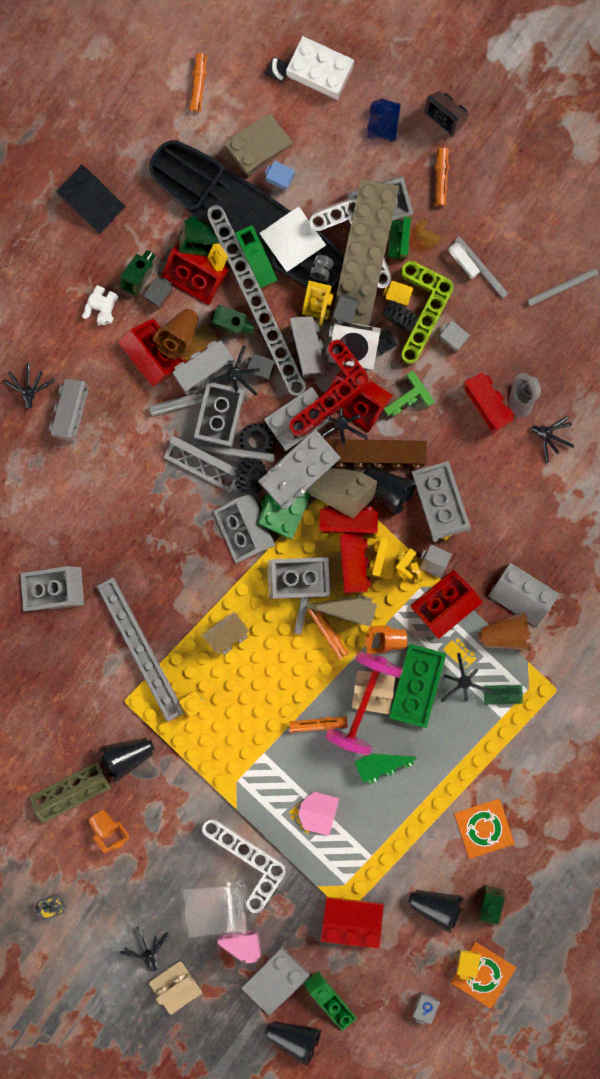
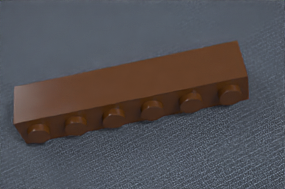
[324,439,427,469]

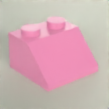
[218,929,261,963]

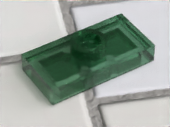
[483,684,523,705]

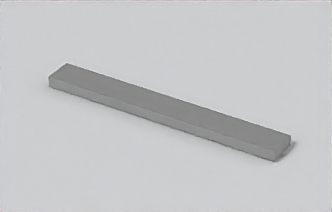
[97,577,185,722]

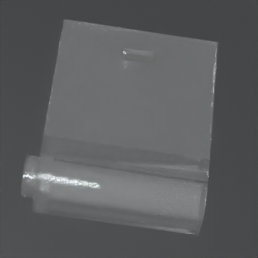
[184,881,247,937]

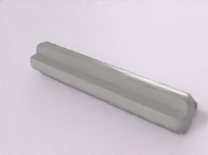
[149,392,204,416]

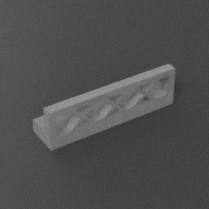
[164,436,236,493]

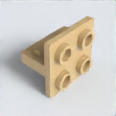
[352,670,395,714]
[149,961,202,1014]

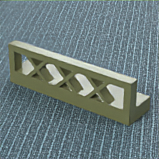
[30,762,111,823]

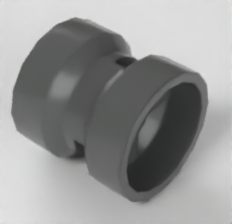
[310,255,334,282]

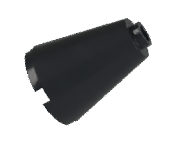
[363,467,416,515]
[99,738,155,783]
[408,890,464,934]
[265,1021,321,1066]

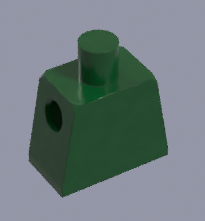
[179,216,219,257]
[120,250,156,298]
[208,304,255,336]
[476,885,505,926]

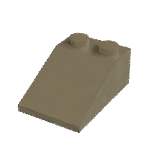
[225,114,293,178]
[306,468,377,519]
[307,595,377,626]
[202,612,250,655]

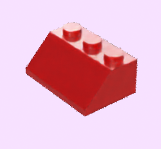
[161,242,230,305]
[118,318,187,387]
[326,365,393,432]
[462,372,515,434]
[319,506,378,536]
[340,534,371,594]
[410,570,483,640]
[321,896,384,949]

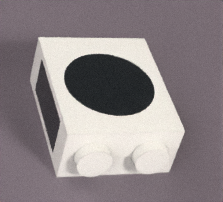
[325,320,381,370]

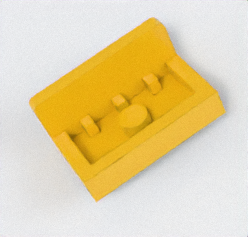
[302,281,333,326]
[370,537,400,580]
[395,548,416,581]

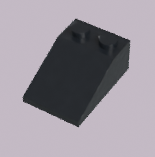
[424,91,469,137]
[56,164,126,234]

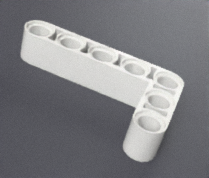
[309,197,391,288]
[202,819,285,913]

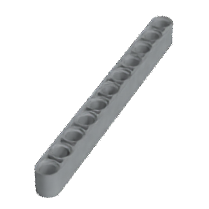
[207,205,306,397]

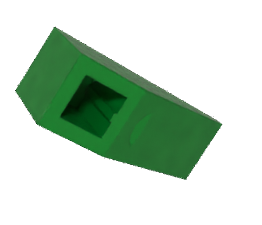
[235,225,278,289]
[354,753,417,785]
[303,970,357,1031]

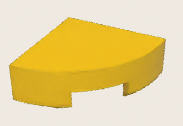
[409,562,422,583]

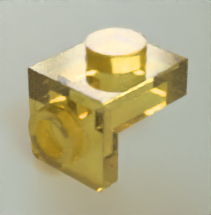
[415,218,441,248]

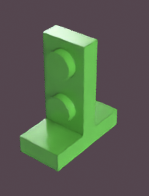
[383,370,435,417]

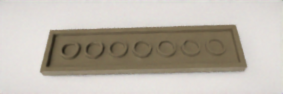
[330,178,399,326]

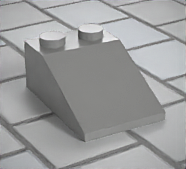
[267,557,330,599]
[21,566,84,612]
[241,946,309,1015]

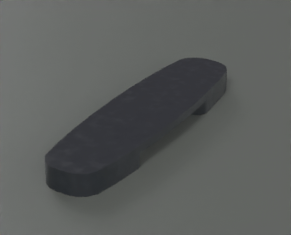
[149,140,345,291]

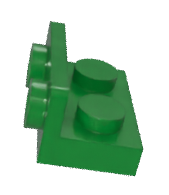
[388,217,411,259]

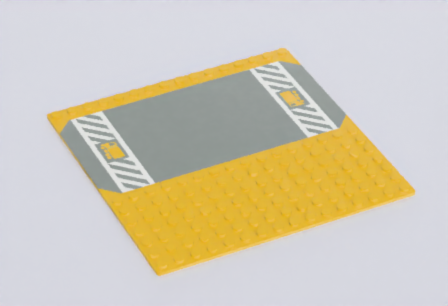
[125,498,557,901]

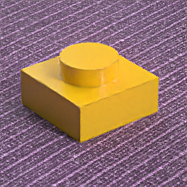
[207,244,228,271]

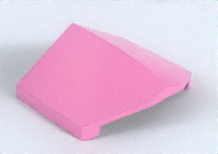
[299,792,339,836]

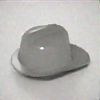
[508,373,541,418]

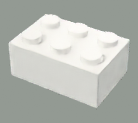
[286,36,354,100]

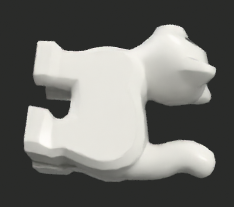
[82,285,118,326]

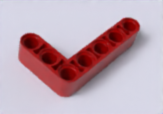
[289,340,370,437]

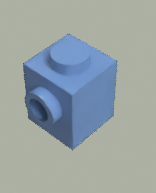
[265,160,295,192]

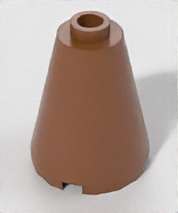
[153,309,199,360]
[478,612,531,650]

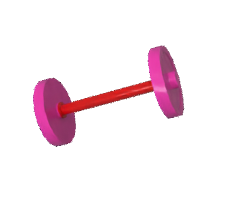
[325,652,403,755]

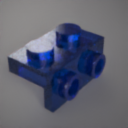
[367,99,401,142]

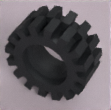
[381,300,418,332]
[239,423,274,453]
[234,458,267,494]

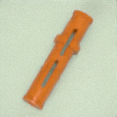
[189,53,208,112]
[434,148,450,207]
[308,609,349,660]
[289,716,348,733]

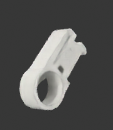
[448,242,480,279]

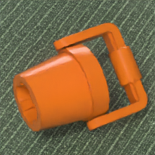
[365,625,407,654]
[88,810,129,854]

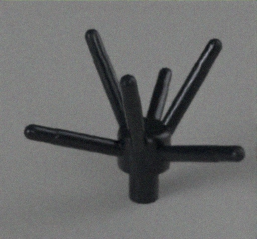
[209,345,260,396]
[3,362,55,408]
[321,407,368,446]
[531,416,574,463]
[441,652,493,702]
[120,927,169,971]

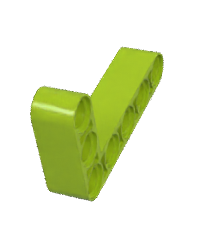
[401,261,453,365]

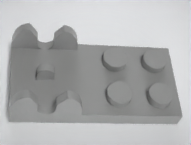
[258,429,340,510]
[412,461,471,542]

